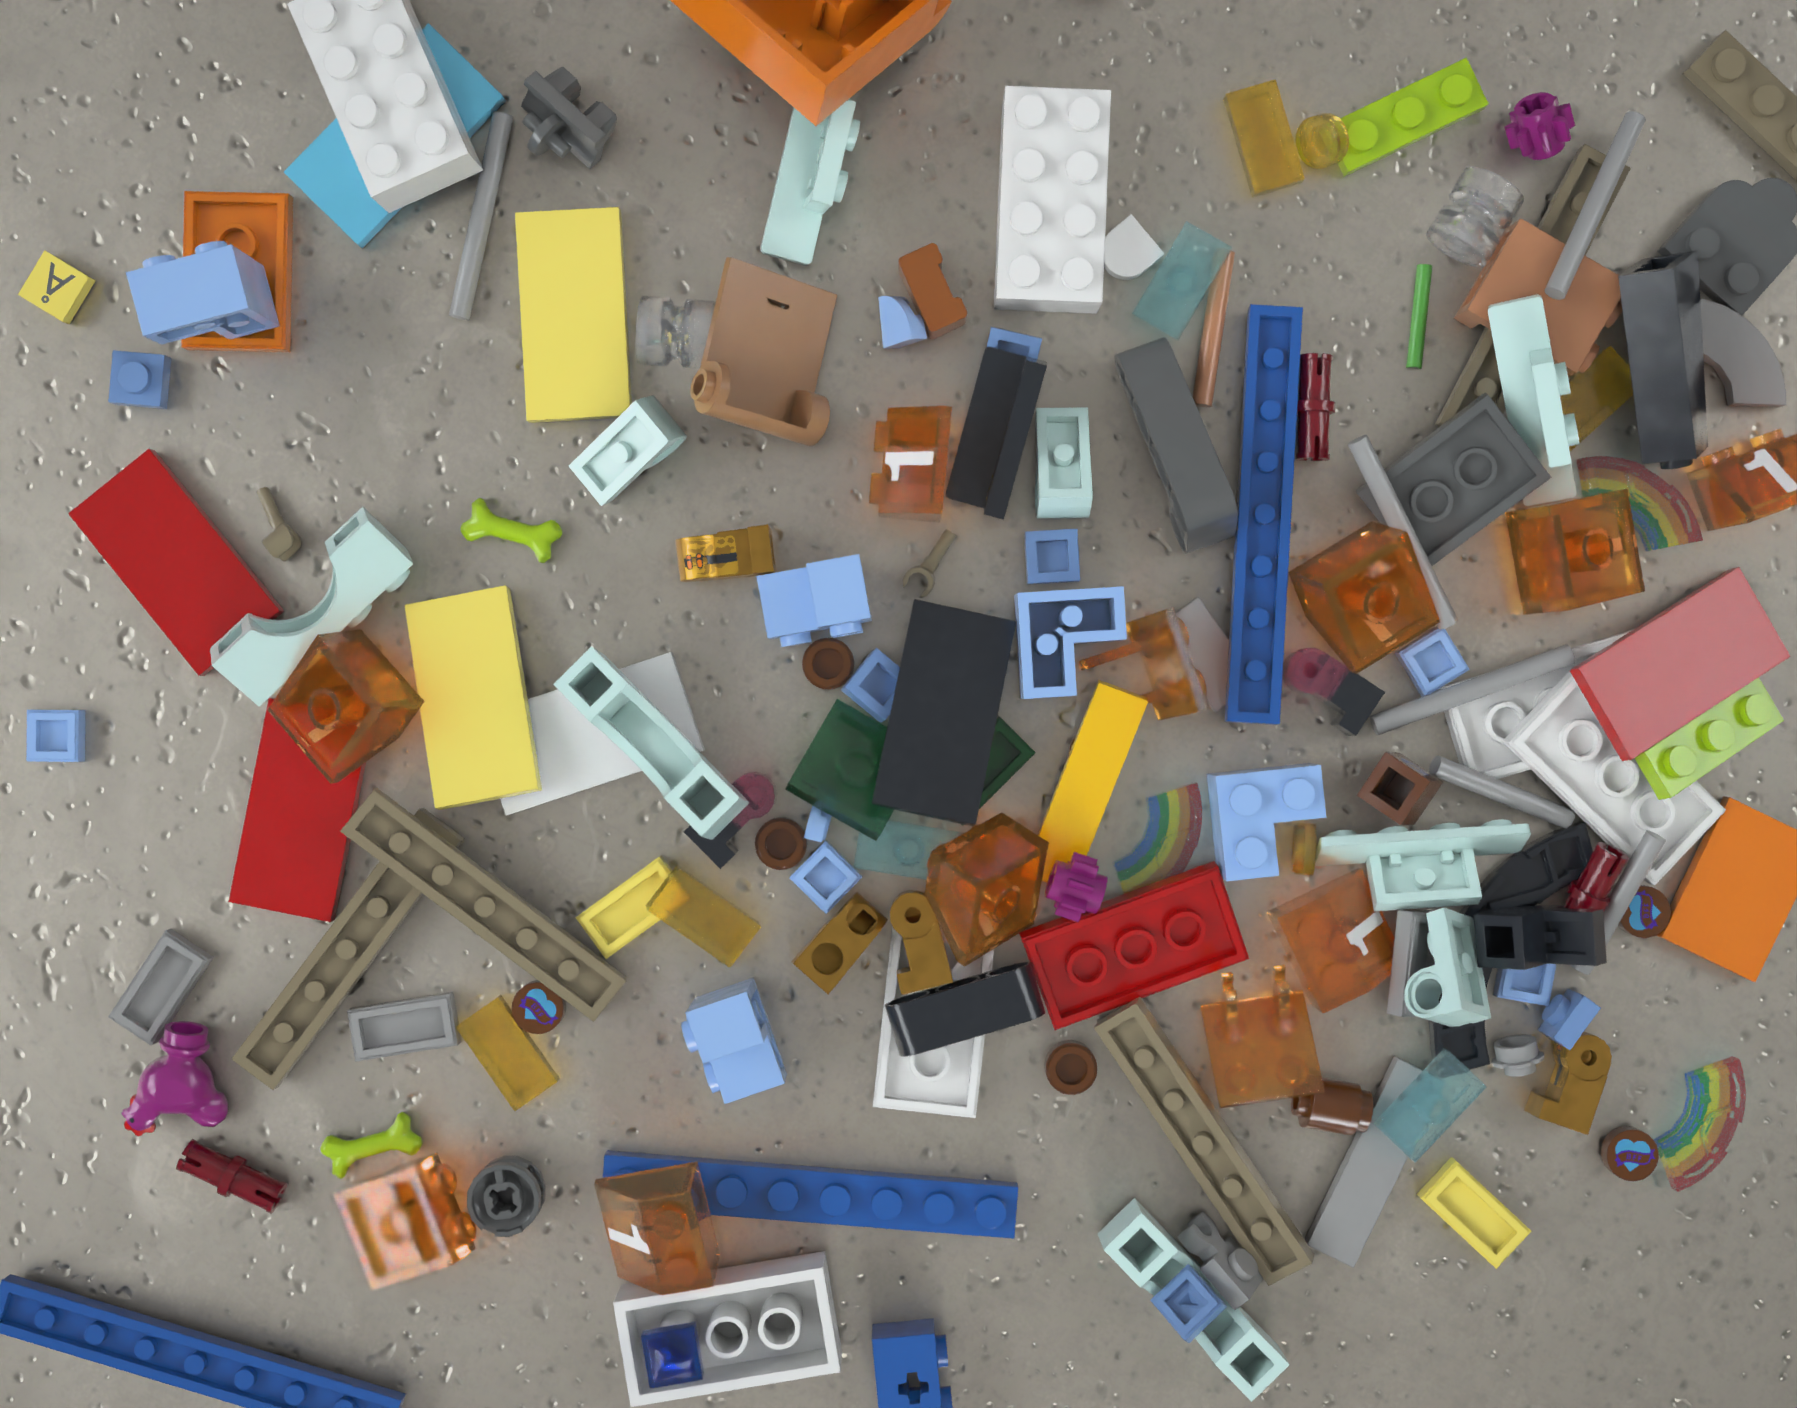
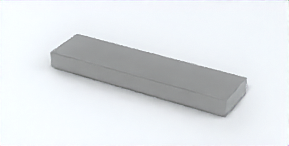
[1304,1056,1445,1268]

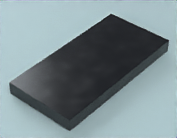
[871,599,1016,827]

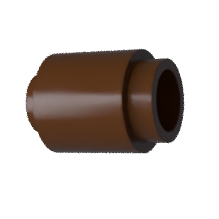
[1291,1075,1373,1136]

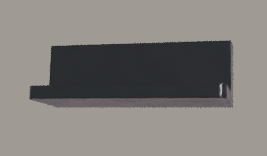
[946,346,1047,520]

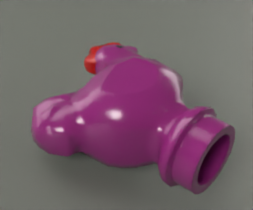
[121,1021,228,1136]

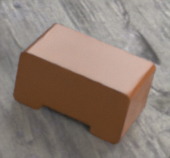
[898,243,967,339]

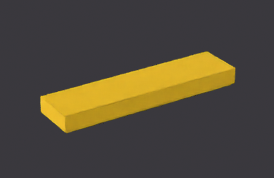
[1024,680,1148,882]

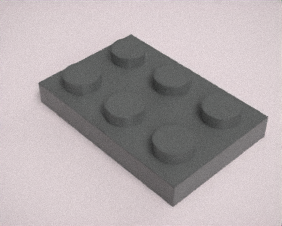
[1356,393,1552,566]

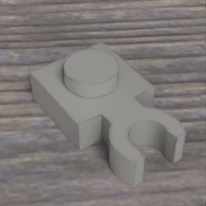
[1178,1211,1263,1310]

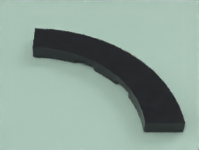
[1428,822,1593,1078]

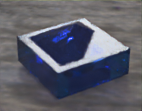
[641,1322,704,1389]

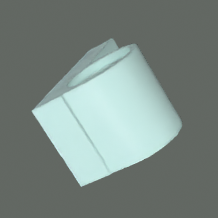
[569,395,687,506]
[1035,407,1093,518]
[1404,907,1491,1027]

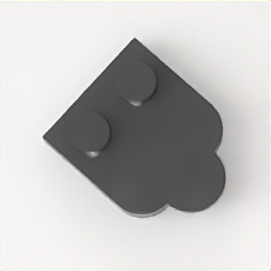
[1657,178,1797,316]

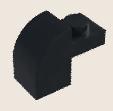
[1474,905,1607,970]

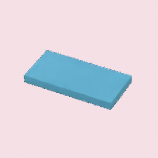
[284,23,506,248]

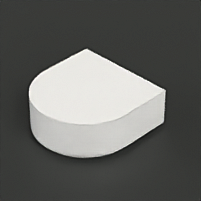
[1104,214,1164,280]

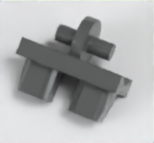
[521,67,617,169]

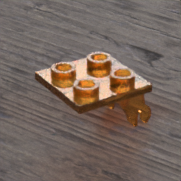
[1079,607,1208,721]
[1200,964,1325,1109]

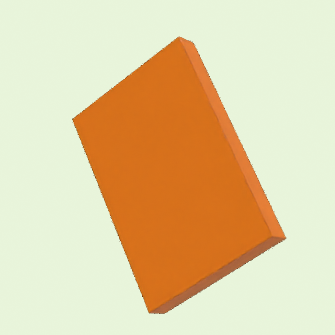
[181,191,293,352]
[1656,796,1797,982]

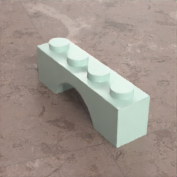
[210,507,413,707]
[554,646,750,840]
[1098,1198,1290,1402]

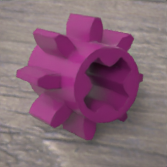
[1504,92,1575,160]
[1045,852,1108,922]

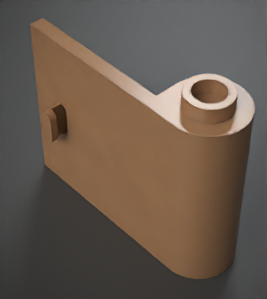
[690,257,837,446]

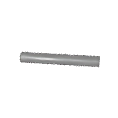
[1429,755,1575,829]
[1571,830,1666,975]

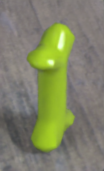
[460,498,563,563]
[320,1112,423,1179]

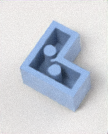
[126,241,280,345]
[756,554,872,647]
[1014,586,1127,699]
[1207,763,1327,881]
[681,977,787,1104]

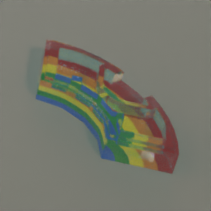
[1576,456,1703,551]
[1113,782,1202,894]
[1654,1056,1746,1192]

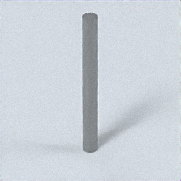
[449,111,513,320]
[1544,111,1646,300]
[1348,435,1458,629]
[1370,644,1575,735]

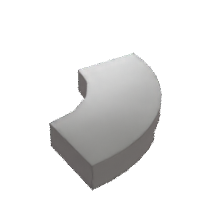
[1700,298,1786,408]

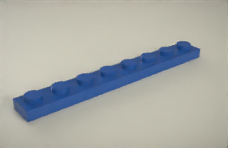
[1225,304,1303,725]
[601,1150,1018,1239]
[0,1274,406,1408]

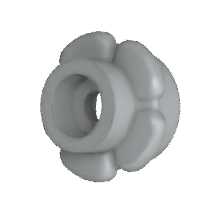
[1491,1034,1545,1077]

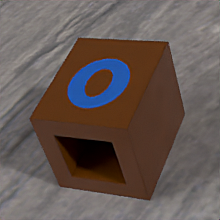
[1357,752,1443,825]

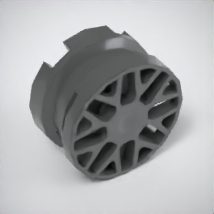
[467,1156,546,1237]

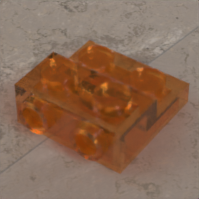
[334,1152,477,1290]

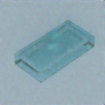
[1132,221,1232,341]
[853,815,965,885]
[1373,1048,1487,1163]

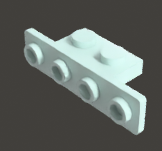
[760,99,860,265]
[1488,294,1580,506]
[1313,819,1531,911]

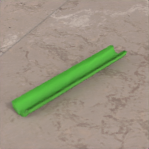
[1406,264,1432,369]

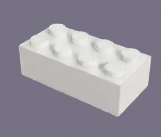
[287,0,483,213]
[994,86,1111,314]
[613,1251,842,1407]

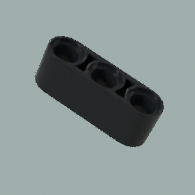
[885,961,1046,1057]

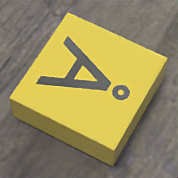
[18,250,96,324]

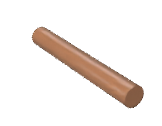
[1192,249,1235,407]

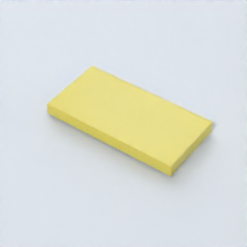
[515,207,632,423]
[404,585,542,810]

